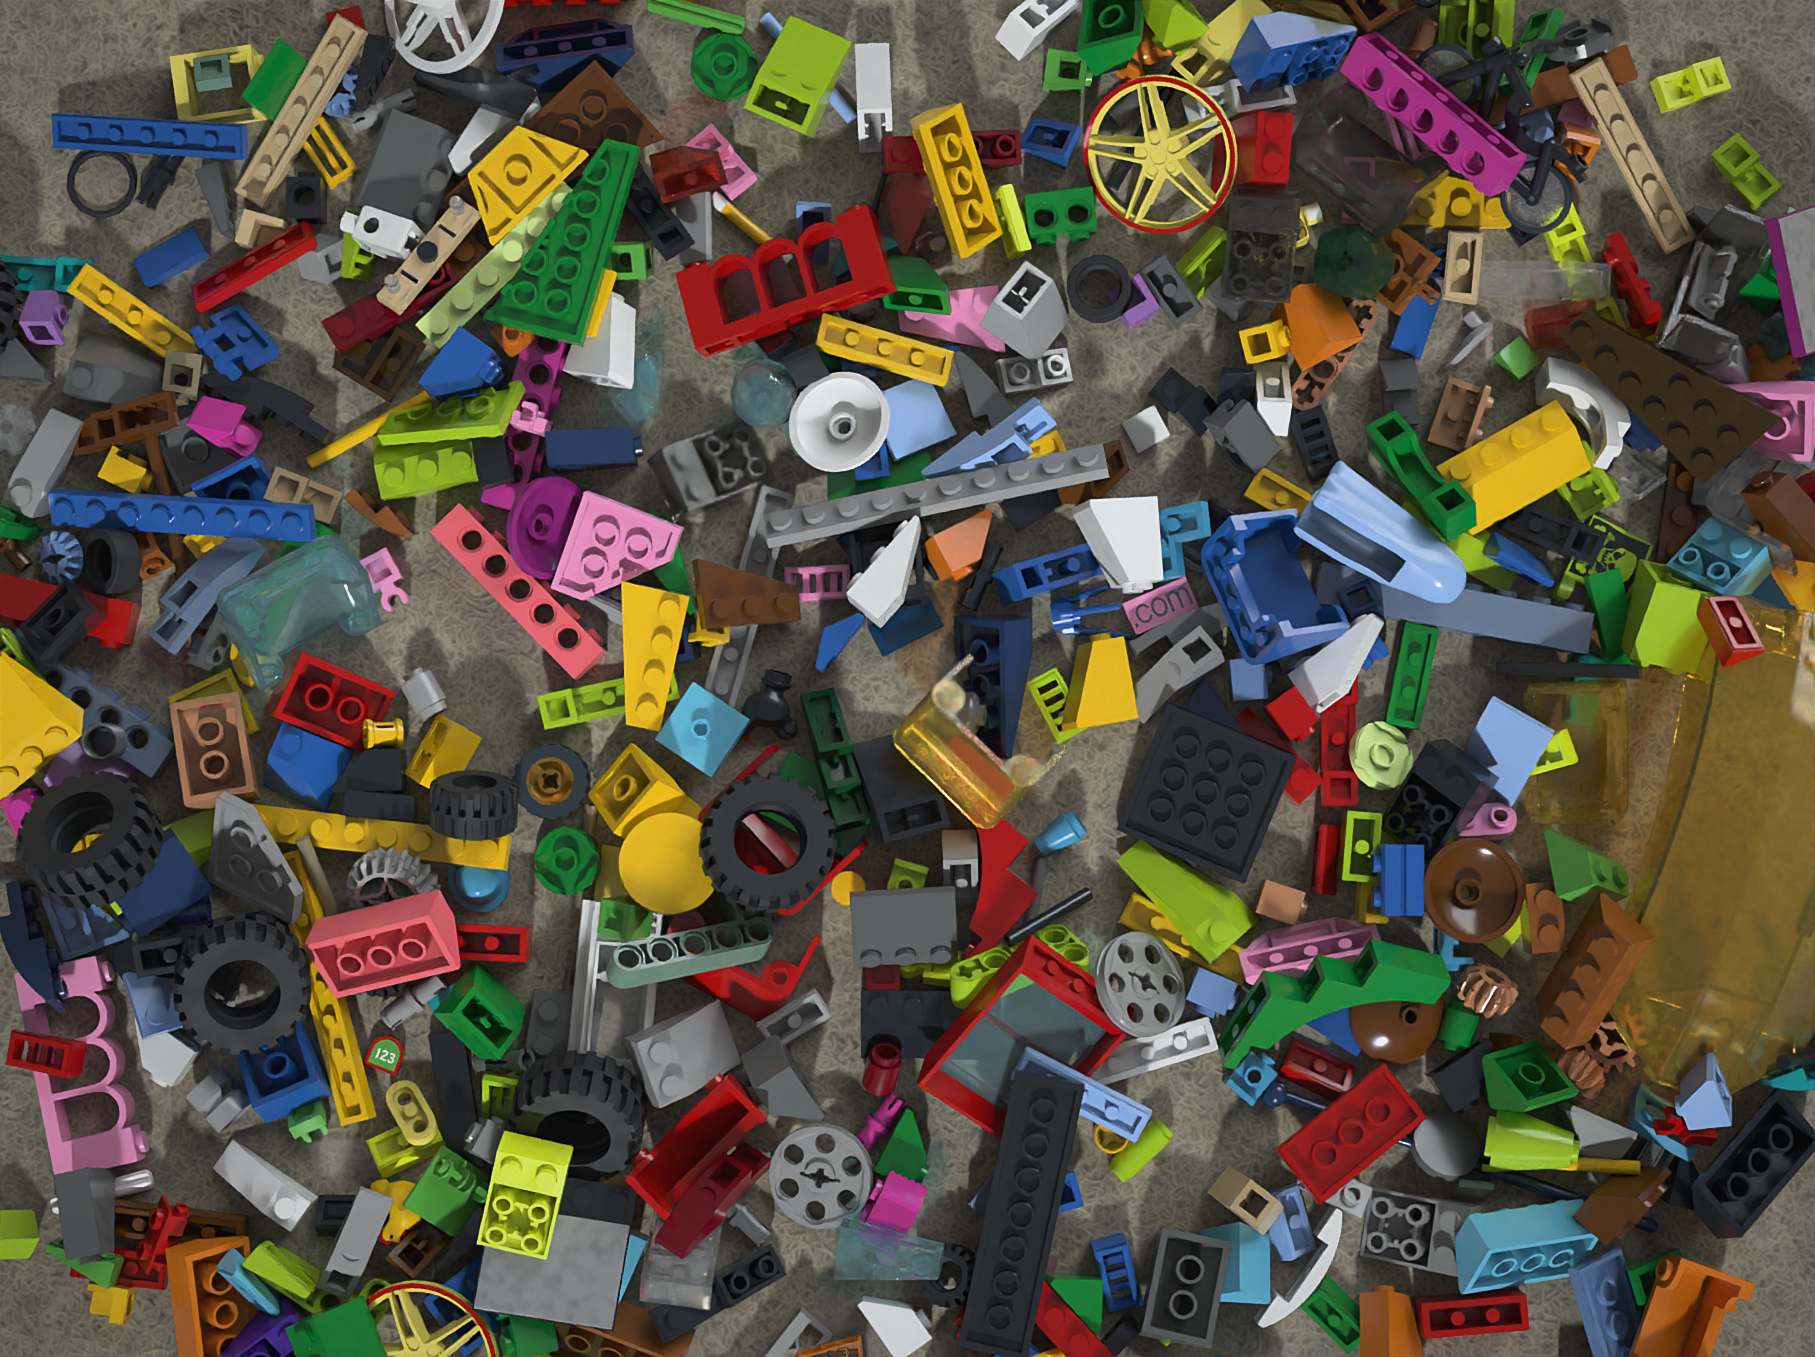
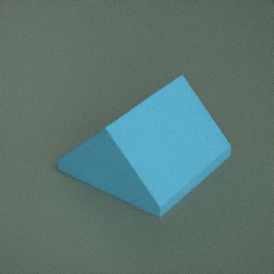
[1200,1222,1270,1304]

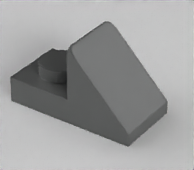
[1378,357,1422,426]

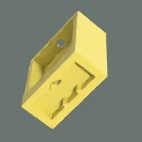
[169,44,267,124]

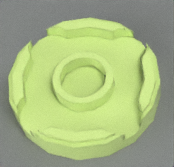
[1349,721,1413,790]

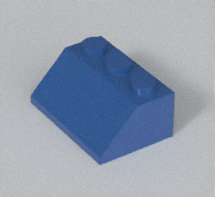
[418,326,508,402]

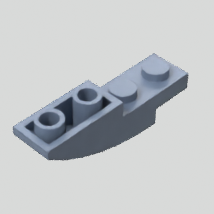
[148,537,267,655]

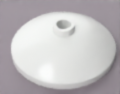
[789,372,890,472]

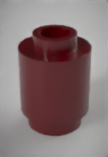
[862,1043,902,1096]

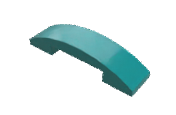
[0,255,93,295]

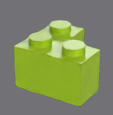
[1336,810,1382,883]

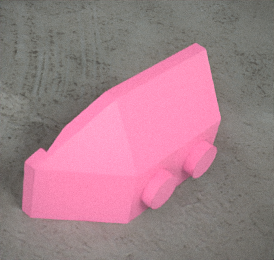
[1239,917,1381,985]

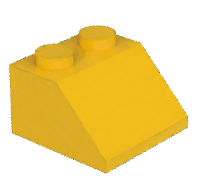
[588,743,686,839]

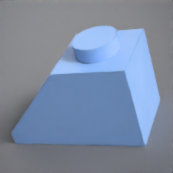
[1675,1053,1732,1130]

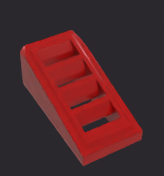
[6,1029,86,1078]

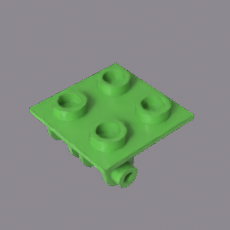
[402,1145,491,1238]

